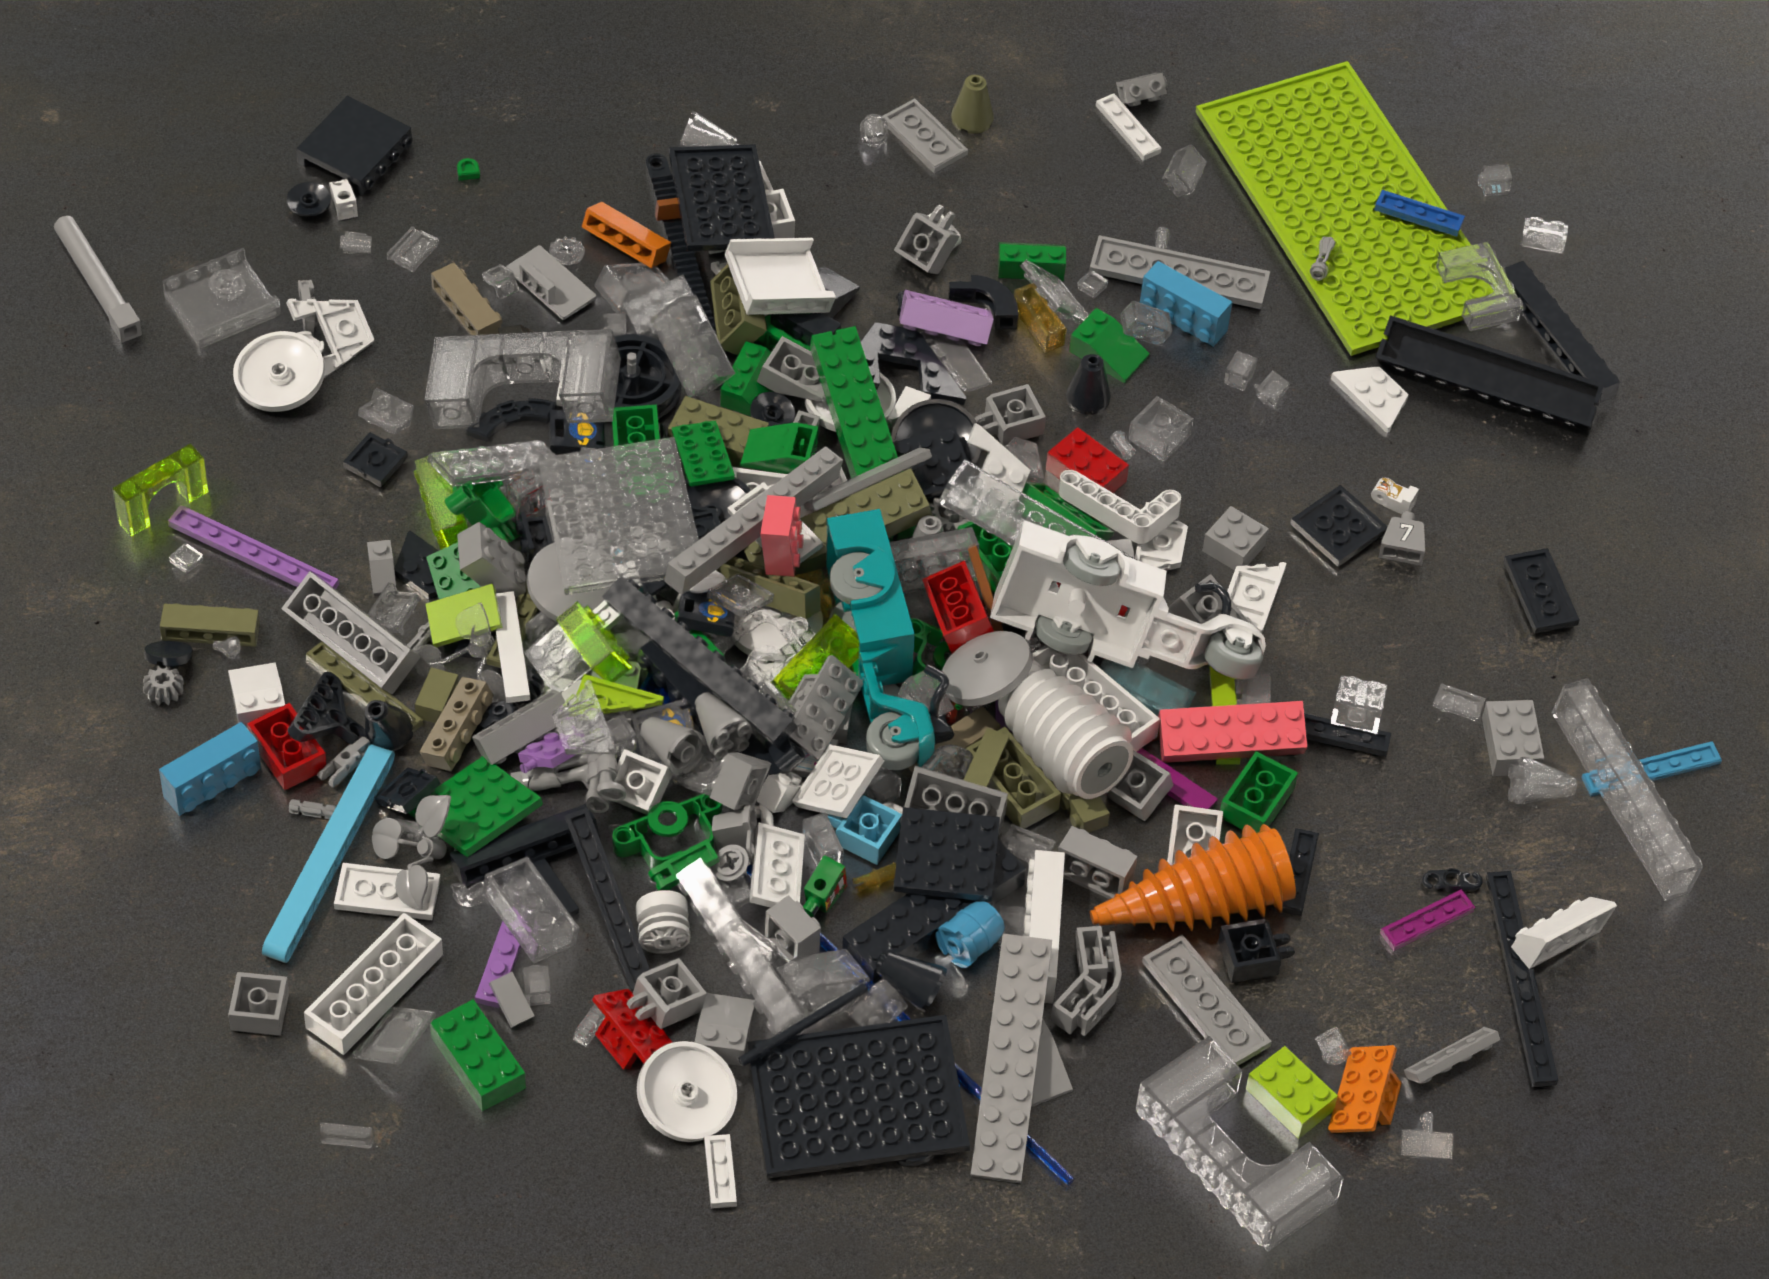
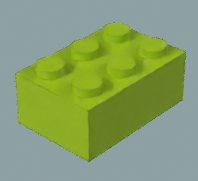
[1246,1046,1338,1139]

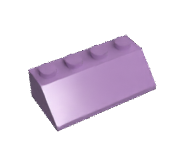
[899,290,993,346]

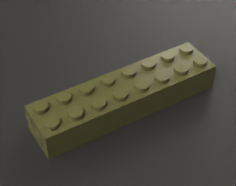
[743,468,933,578]

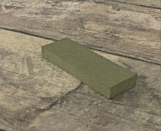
[964,728,1010,787]

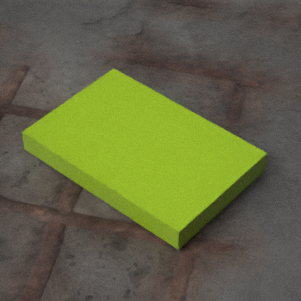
[426,584,503,648]

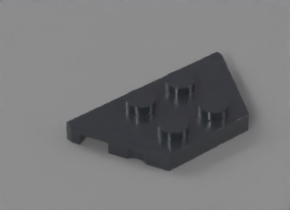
[394,531,439,599]

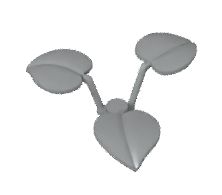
[372,795,451,910]

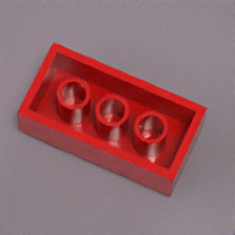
[922,560,994,654]

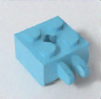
[826,795,902,865]

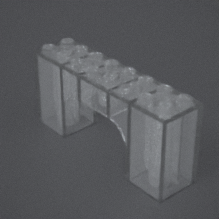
[424,329,621,429]
[1136,1036,1344,1252]

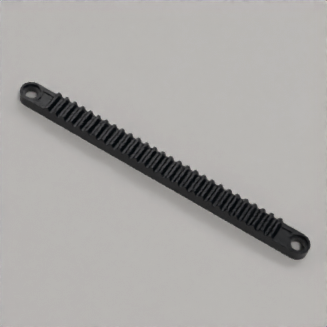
[646,153,728,390]

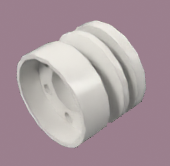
[636,890,691,954]

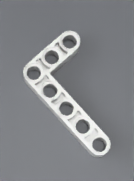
[1059,470,1181,544]

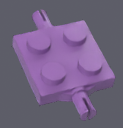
[518,731,587,774]

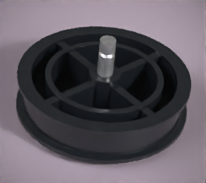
[582,334,682,422]

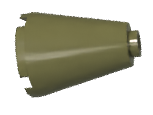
[951,75,994,134]

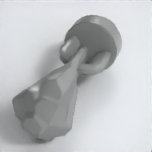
[1310,236,1336,280]

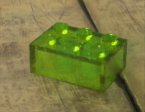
[556,601,632,682]

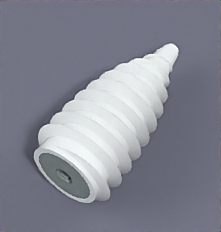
[998,663,1133,799]

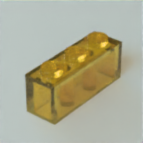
[1014,283,1066,353]

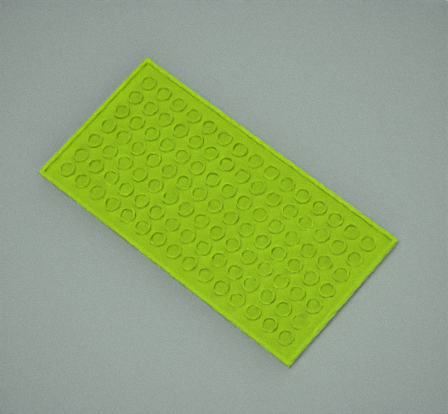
[1196,61,1508,356]

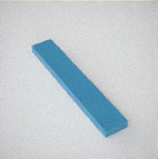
[1581,741,1722,796]

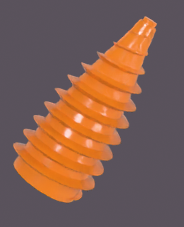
[1090,824,1296,932]

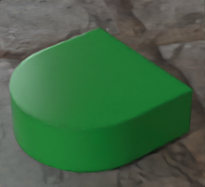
[457,158,480,181]

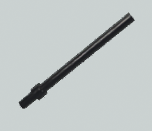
[738,983,868,1066]

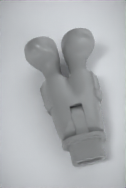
[586,730,626,813]

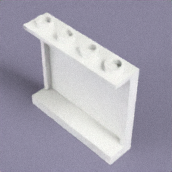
[725,238,836,315]

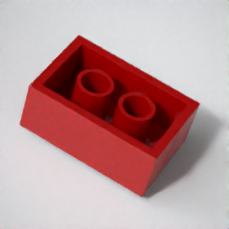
[1046,427,1129,493]
[247,703,327,790]

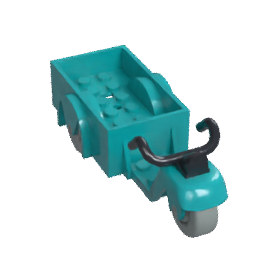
[826,509,954,770]

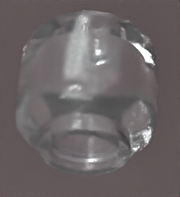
[860,114,888,148]

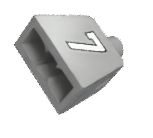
[1378,511,1425,566]

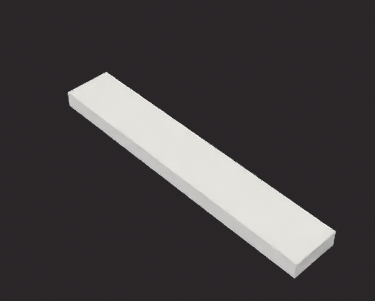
[496,591,530,703]

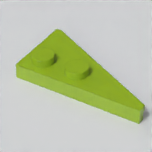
[569,674,664,719]

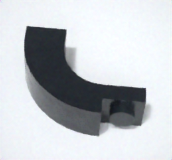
[948,275,1018,330]

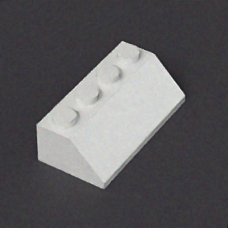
[1511,897,1617,969]

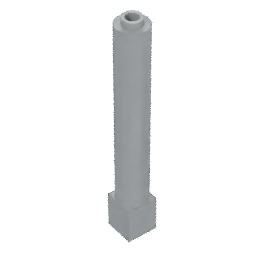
[54,216,142,343]

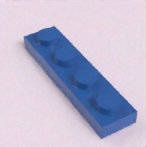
[1374,190,1465,236]

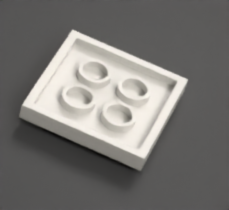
[792,744,884,818]

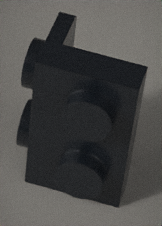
[516,511,553,562]

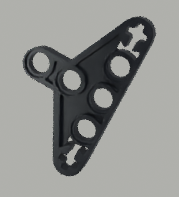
[288,672,366,744]

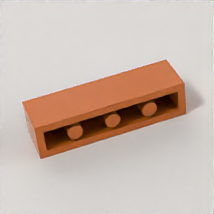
[582,202,672,268]

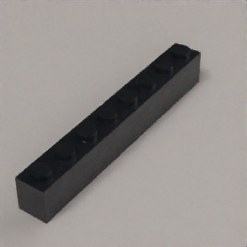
[1498,261,1620,403]
[637,641,783,784]

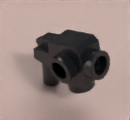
[476,700,518,731]

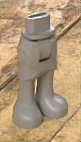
[511,748,590,791]

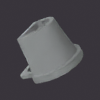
[712,804,758,863]

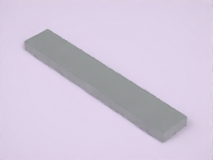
[803,448,932,511]

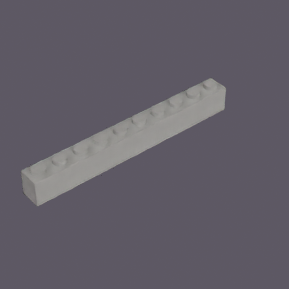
[665,446,843,595]

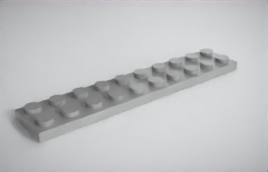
[971,933,1052,1184]

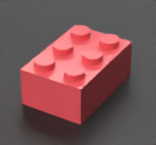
[760,495,804,577]

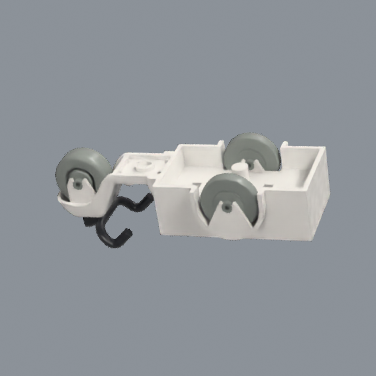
[990,520,1266,680]

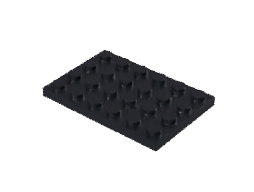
[669,144,775,252]

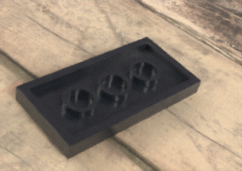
[1503,548,1580,634]

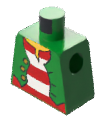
[803,855,848,917]

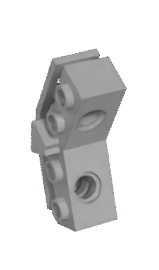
[1050,926,1122,1036]

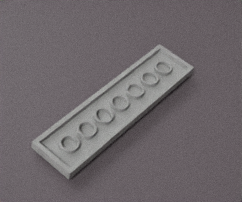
[1089,235,1270,309]

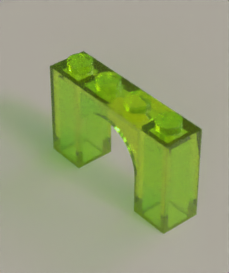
[112,443,208,537]

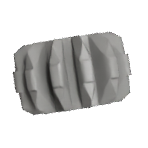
[143,665,184,706]

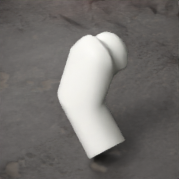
[754,804,774,826]

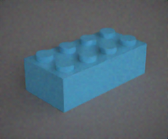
[1139,261,1232,347]
[159,722,261,816]

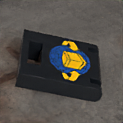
[549,410,605,456]
[677,592,736,637]

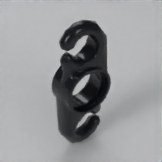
[1422,868,1483,893]

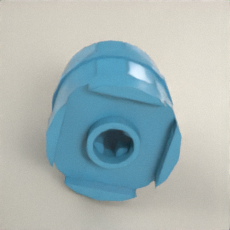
[935,901,1005,968]

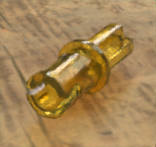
[852,863,896,893]

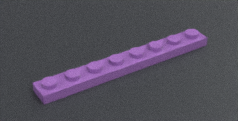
[168,505,339,589]

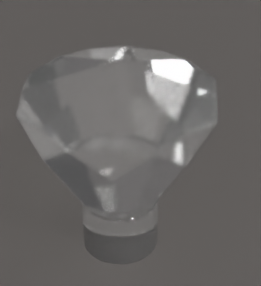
[213,637,240,659]

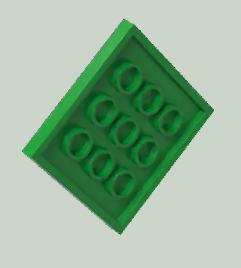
[409,756,543,858]

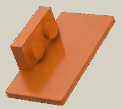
[1328,1045,1402,1133]

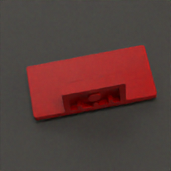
[592,989,673,1070]

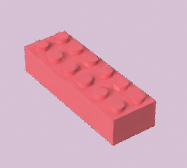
[1158,701,1307,763]

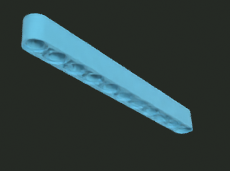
[262,744,395,963]

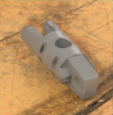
[317,737,370,788]

